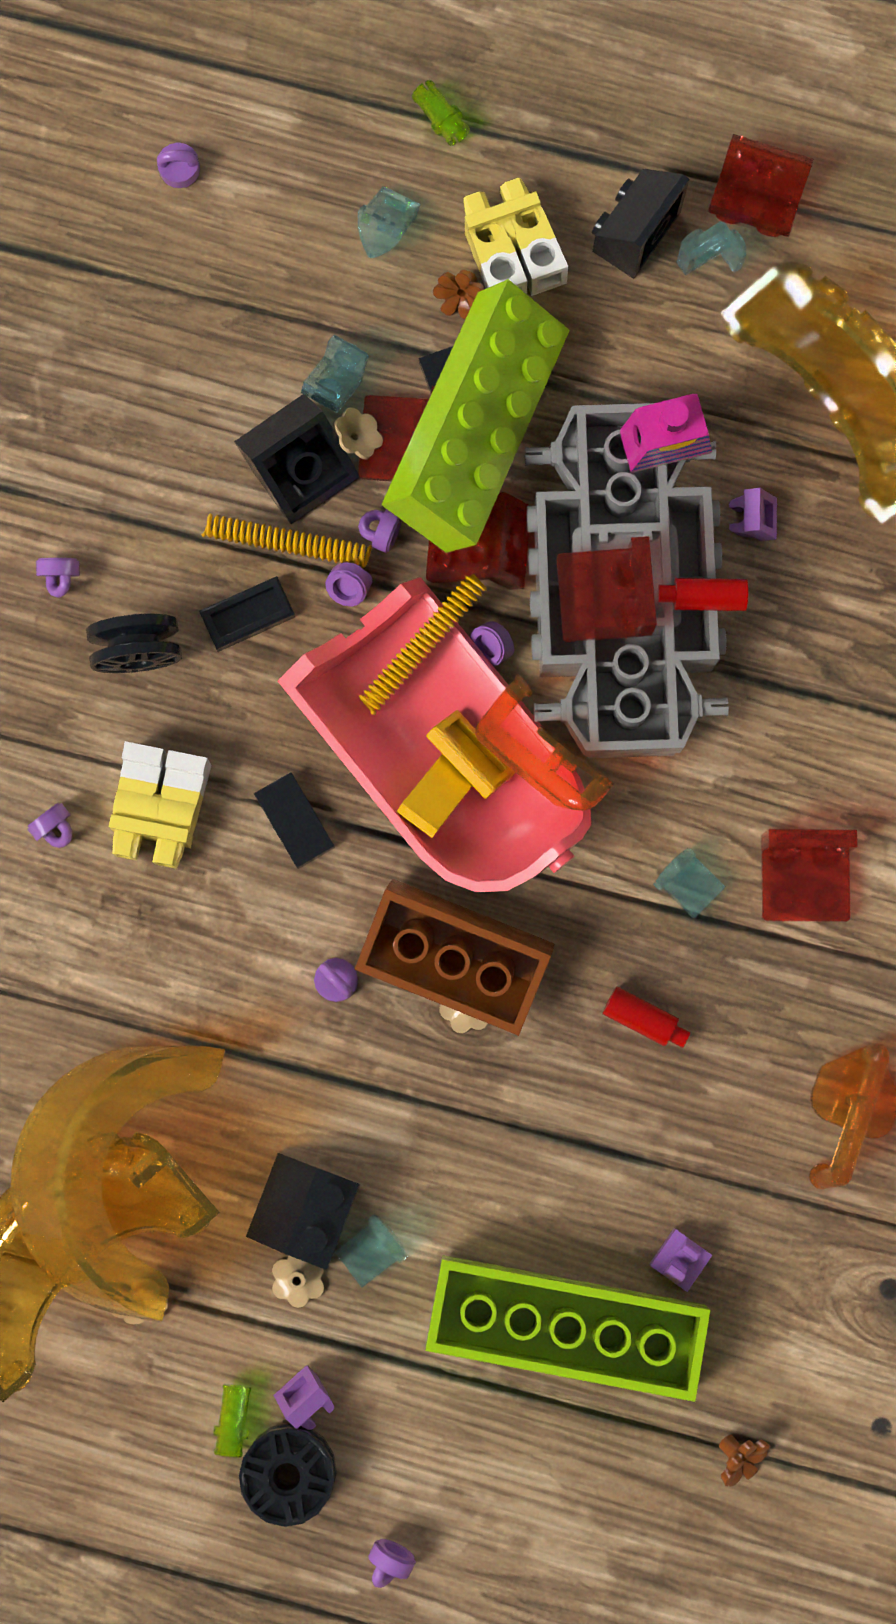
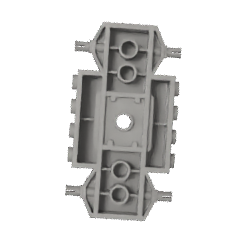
[525,403,729,758]

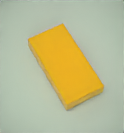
[426,710,516,799]
[397,754,472,838]

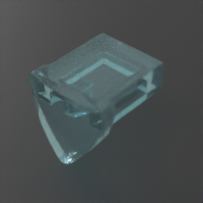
[358,186,420,258]
[653,848,725,919]
[335,1214,407,1288]

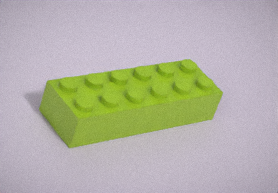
[381,279,570,553]
[425,1255,711,1402]

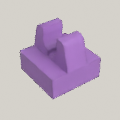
[729,488,777,541]
[649,1228,712,1292]
[273,1365,334,1430]

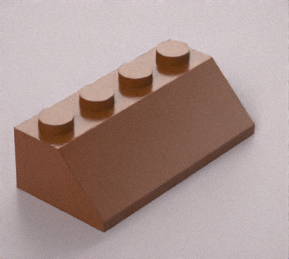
[355,879,555,1036]

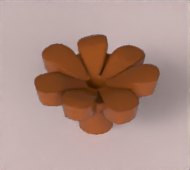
[433,270,485,319]
[719,1435,771,1487]

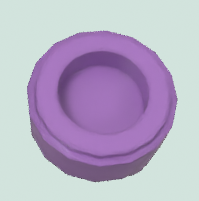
[157,143,200,188]
[358,509,402,553]
[36,558,80,598]
[325,562,372,607]
[470,621,514,666]
[27,802,72,848]
[314,958,358,1002]
[368,1539,416,1588]

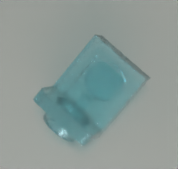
[676,220,746,276]
[301,335,369,413]

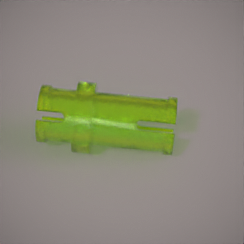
[412,80,470,146]
[213,1384,252,1458]

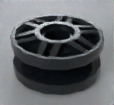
[86,613,182,673]
[239,1423,337,1527]

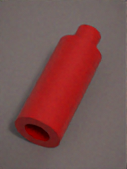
[658,578,748,611]
[602,986,691,1048]

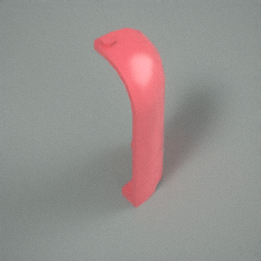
[278,577,591,892]

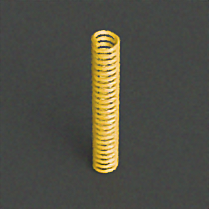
[201,513,372,569]
[359,574,487,715]

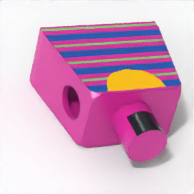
[620,394,712,473]

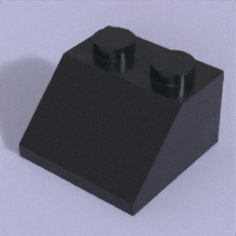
[592,169,690,279]
[234,394,361,524]
[246,1153,360,1270]

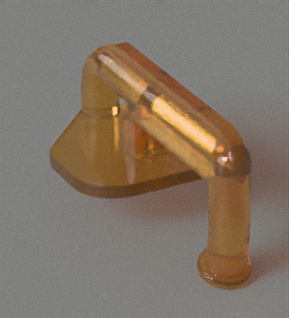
[475,674,614,811]
[809,1043,896,1189]

